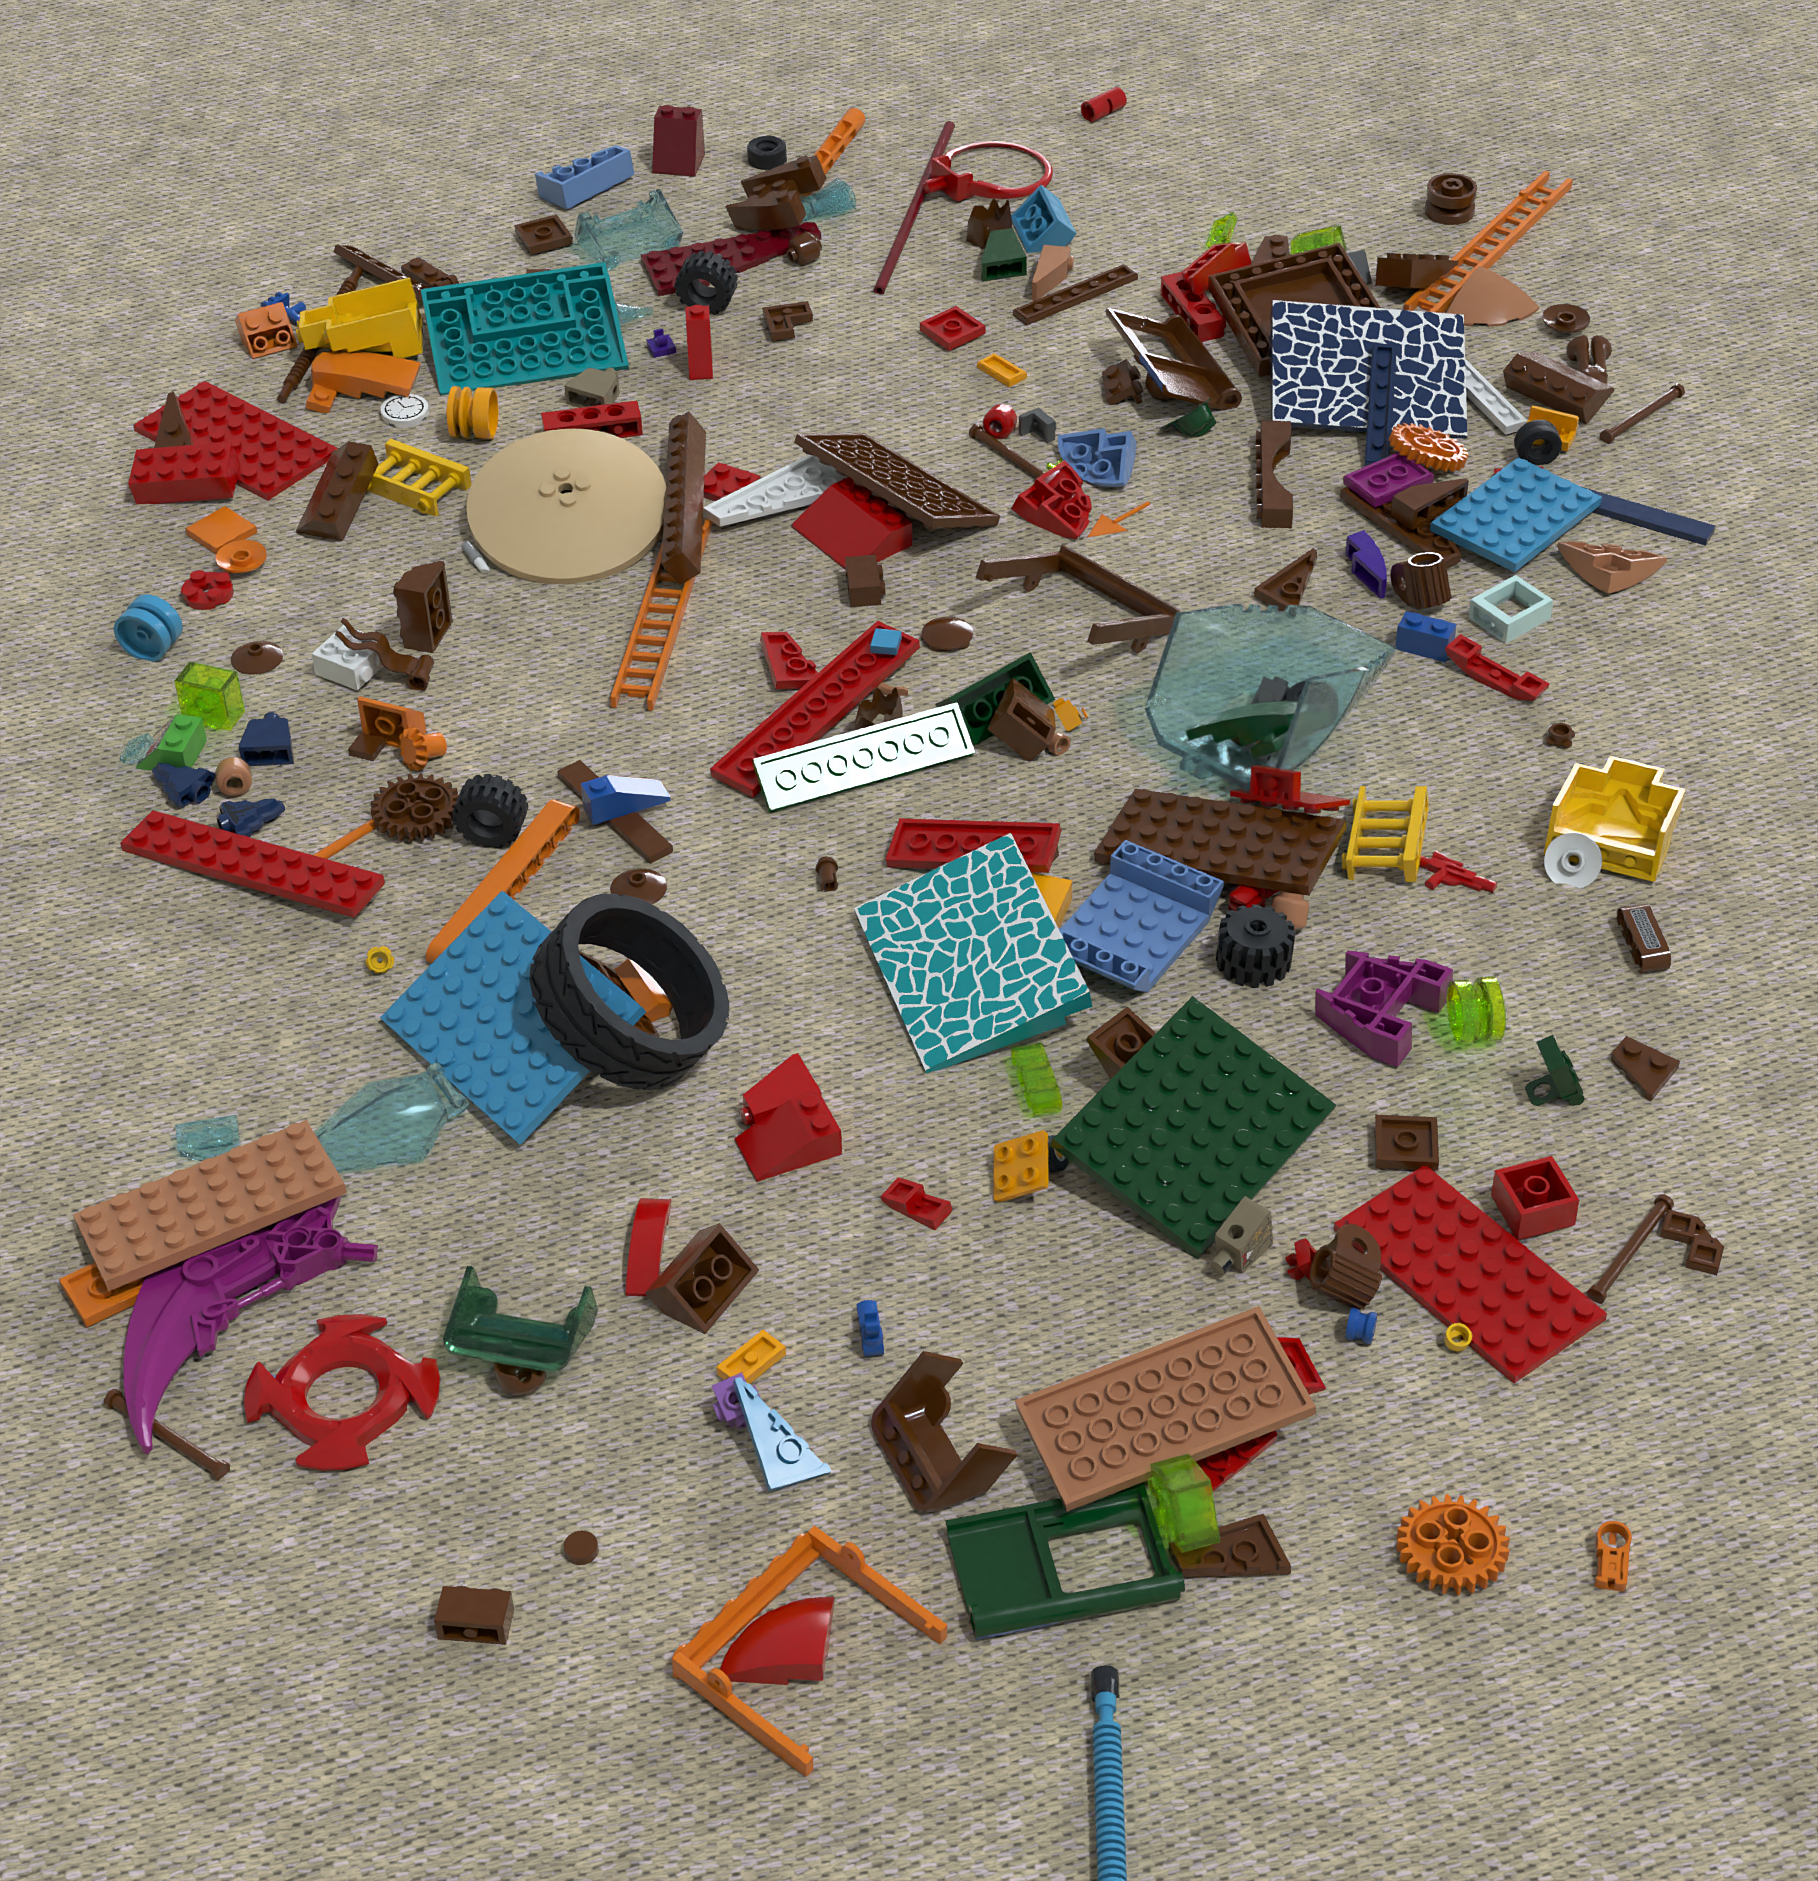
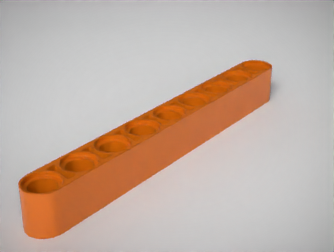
[426,799,580,964]

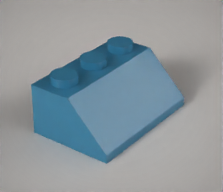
[1011,185,1077,253]

